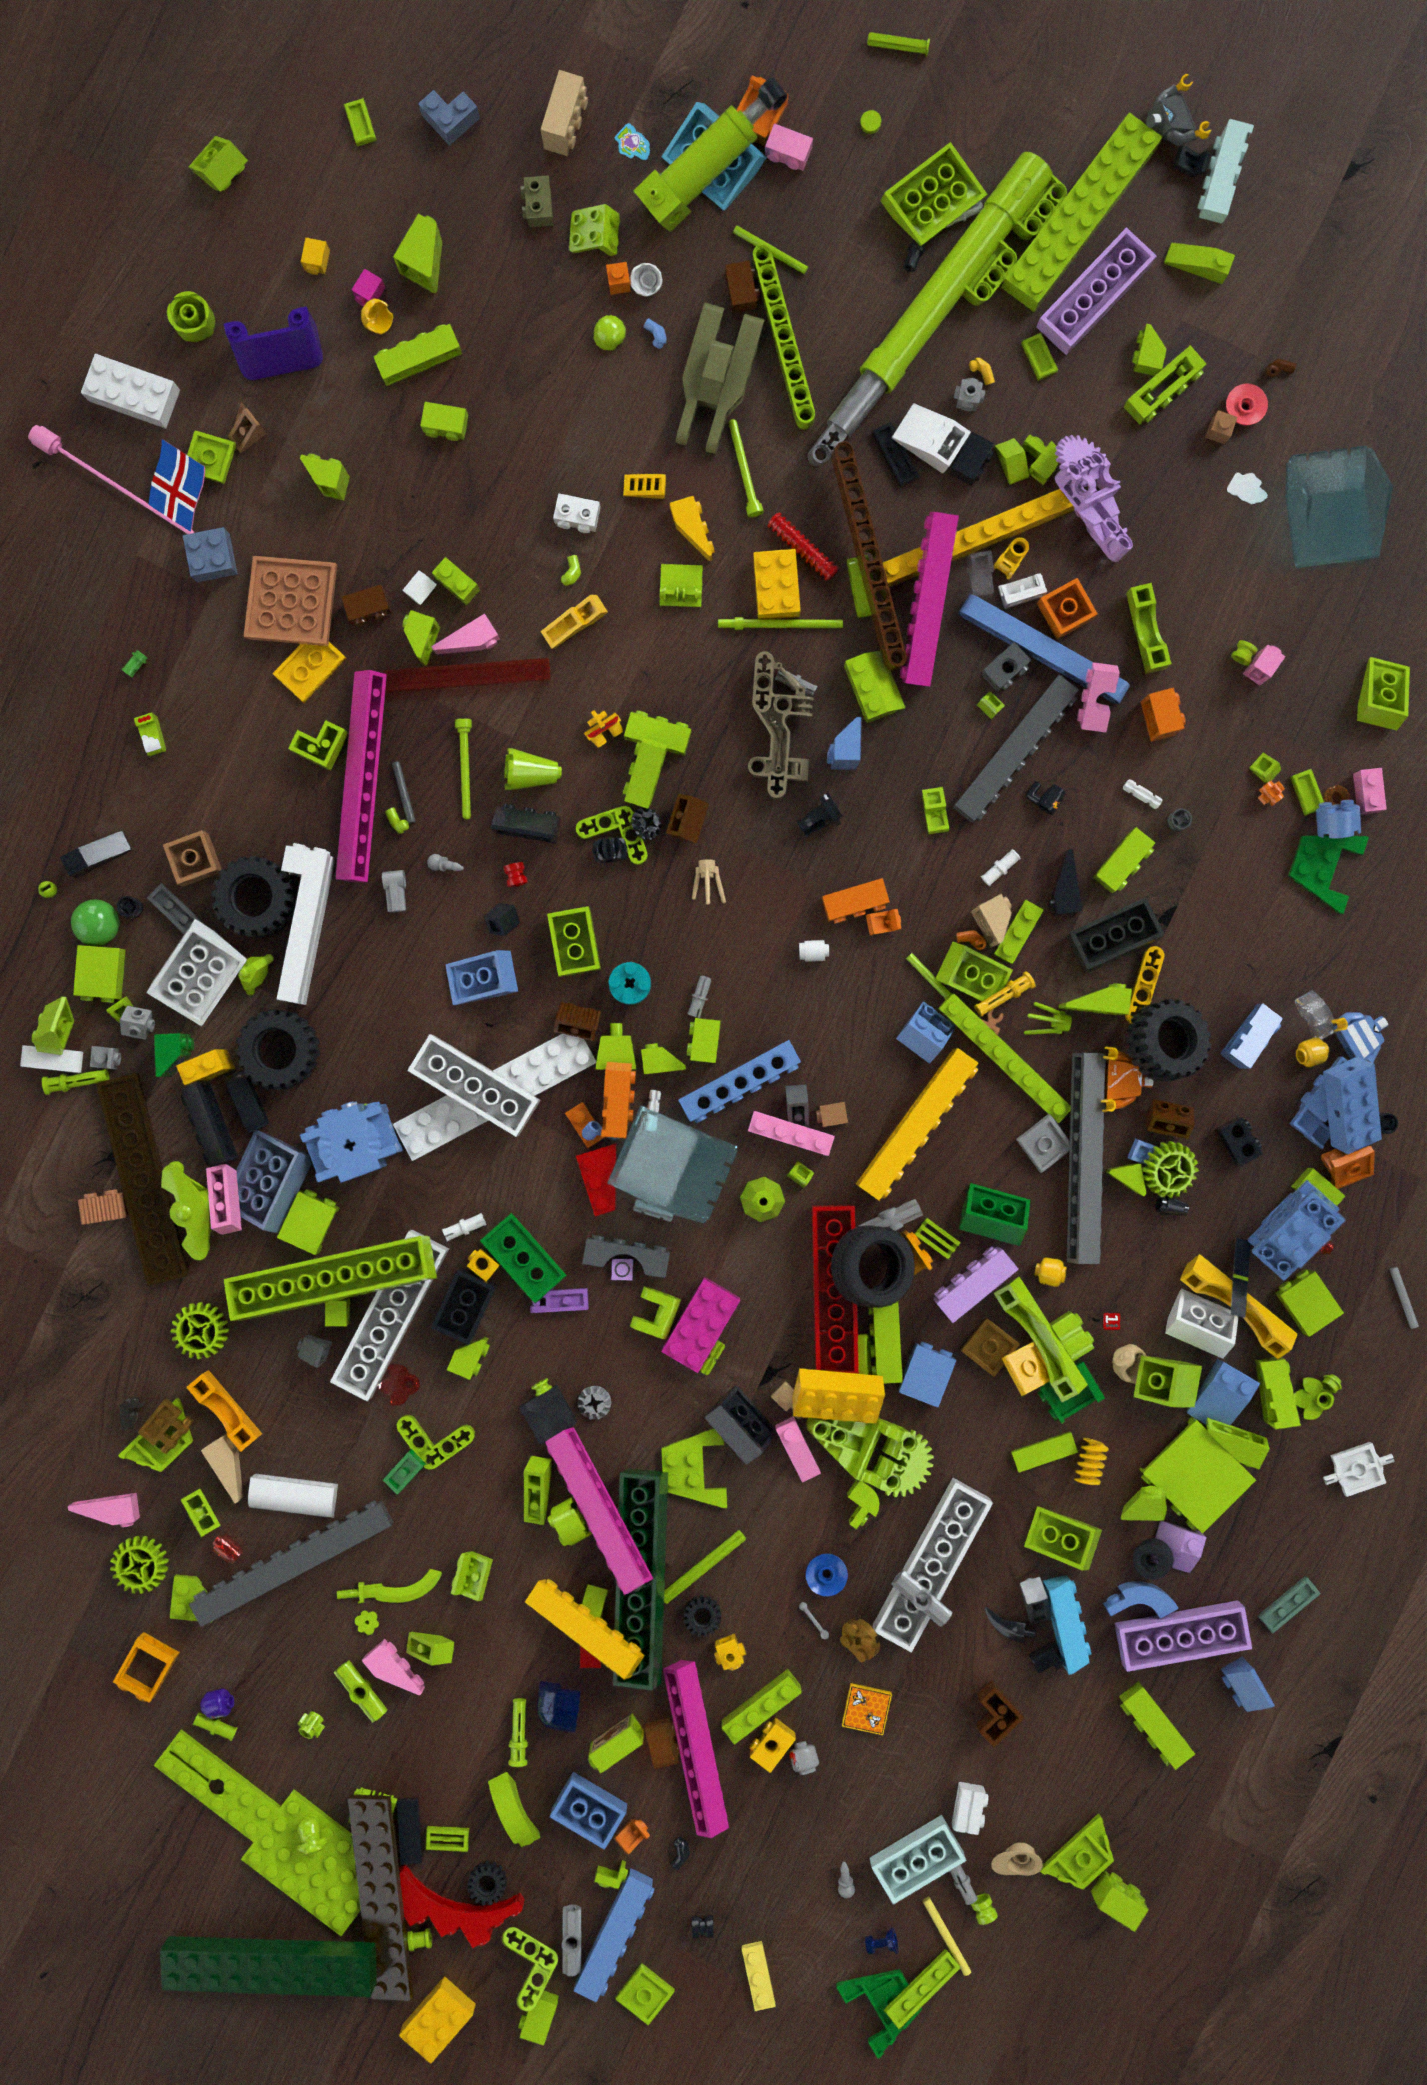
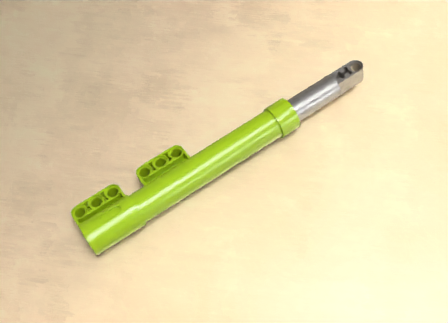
[808,152,1067,466]

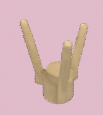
[692,860,726,905]

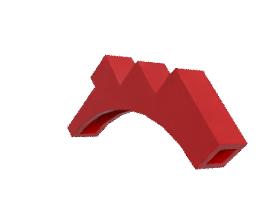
[399,1864,525,1948]

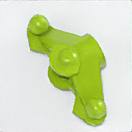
[161,1161,212,1260]

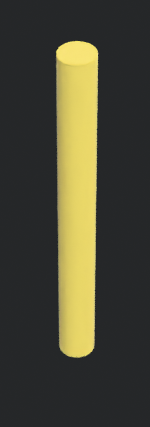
[922,1897,971,1976]

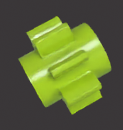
[297,1712,325,1739]

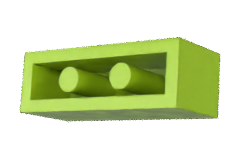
[624,711,691,756]
[623,738,668,808]
[1092,827,1155,893]

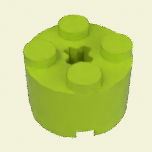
[167,291,215,342]
[548,1496,593,1546]

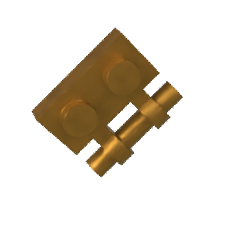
[138,1398,194,1454]

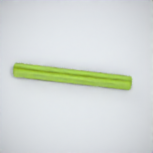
[664,1530,746,1604]

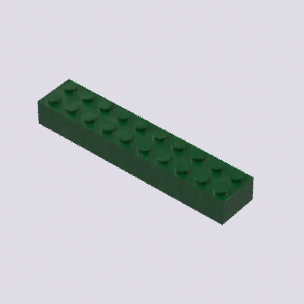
[613,1468,668,1691]
[160,1936,377,1997]

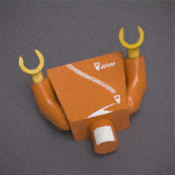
[1101,1047,1153,1112]

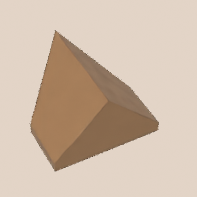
[228,402,266,453]

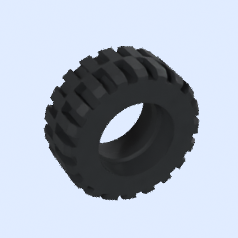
[211,856,297,938]
[1126,999,1211,1082]
[235,1010,320,1090]

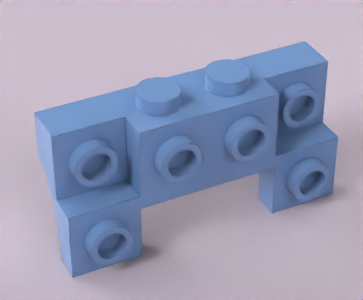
[1289,1057,1348,1149]

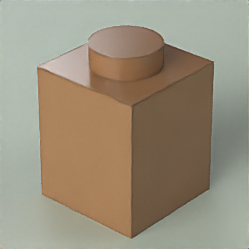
[1205,410,1238,444]
[816,1102,848,1127]

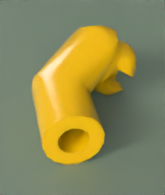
[969,358,995,385]

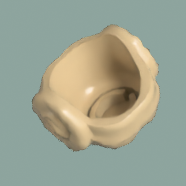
[1112,1344,1146,1384]

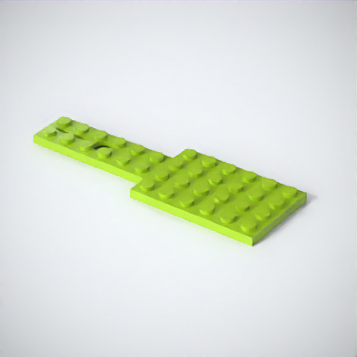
[154,1729,361,1936]

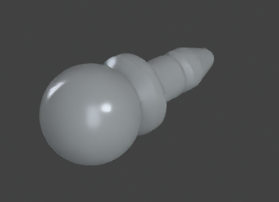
[427,854,464,871]
[838,1862,855,1899]

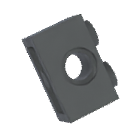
[981,642,1031,692]

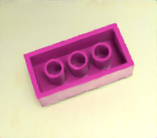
[661,1277,740,1373]

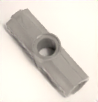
[858,1199,923,1231]
[891,1570,952,1627]
[562,1905,582,1976]

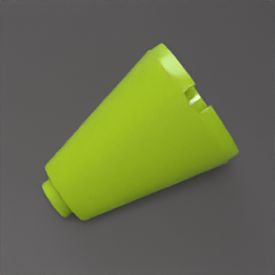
[504,748,562,790]

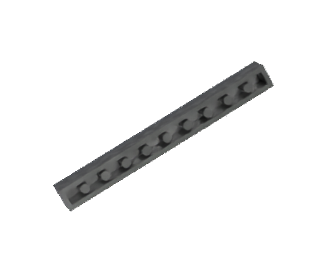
[1067,1053,1106,1264]
[189,1500,393,1627]

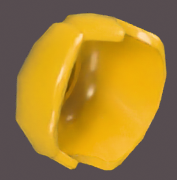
[361,298,393,335]

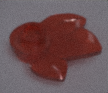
[378,1364,420,1406]

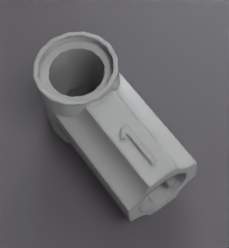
[382,870,406,913]

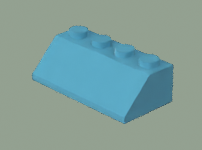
[1042,1575,1091,1674]

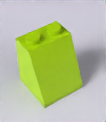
[393,213,442,294]
[1134,1355,1202,1408]

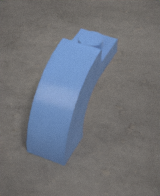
[1103,1581,1179,1619]

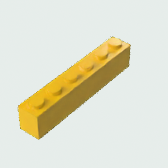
[525,1579,644,1679]

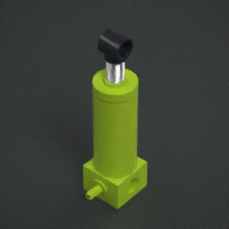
[633,77,788,232]

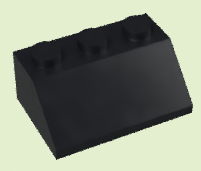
[491,804,561,844]
[704,1385,777,1465]

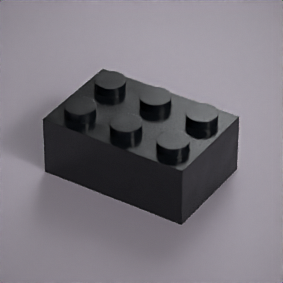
[431,1268,498,1345]

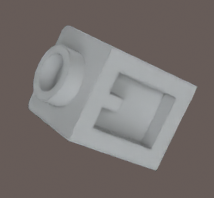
[90,1046,121,1069]

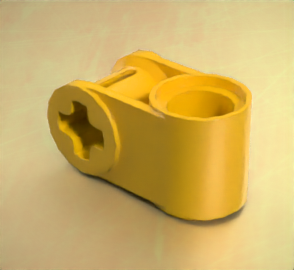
[992,538,1029,580]

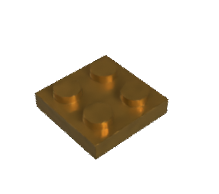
[960,1317,1020,1377]

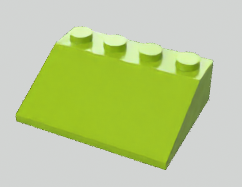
[880,142,988,246]

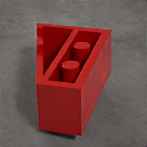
[576,1143,617,1216]

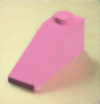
[431,614,500,654]
[775,1416,821,1483]
[68,1493,140,1527]

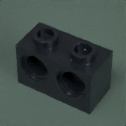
[1216,1117,1263,1166]

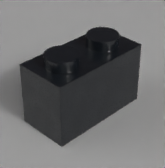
[950,432,994,486]

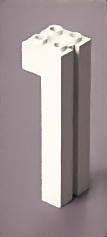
[277,843,336,1005]

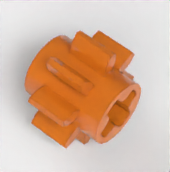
[1258,780,1285,806]

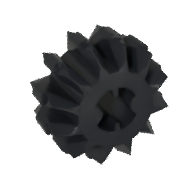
[592,837,628,863]

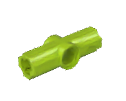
[334,1660,388,1723]

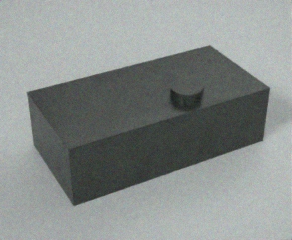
[1067,897,1164,974]

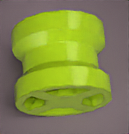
[1231,640,1258,666]

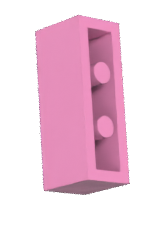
[206,1164,242,1235]

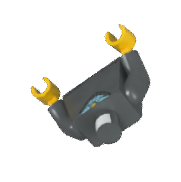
[1146,74,1211,146]

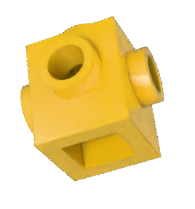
[714,1633,746,1671]

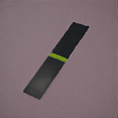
[1231,1238,1250,1318]

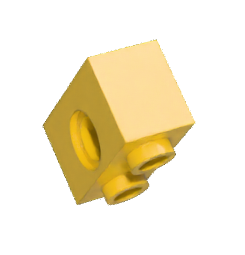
[749,1717,796,1773]

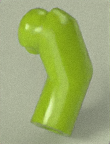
[385,807,409,833]

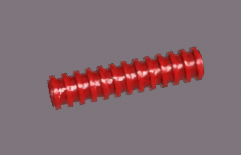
[767,512,839,581]

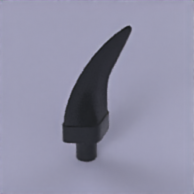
[985,1607,1036,1643]

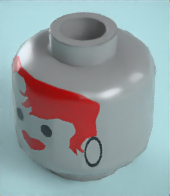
[789,1741,819,1775]

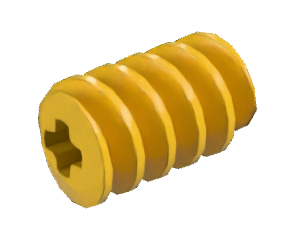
[1074,1438,1109,1485]

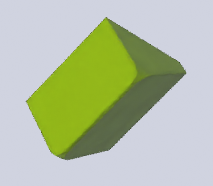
[1249,753,1281,783]

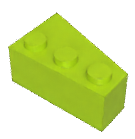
[1255,1357,1301,1429]

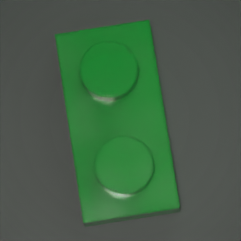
[383,1449,426,1495]

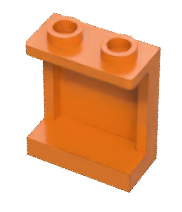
[737,75,789,147]

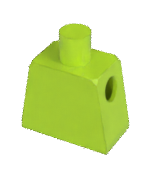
[596,1023,637,1070]

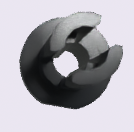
[796,793,843,838]

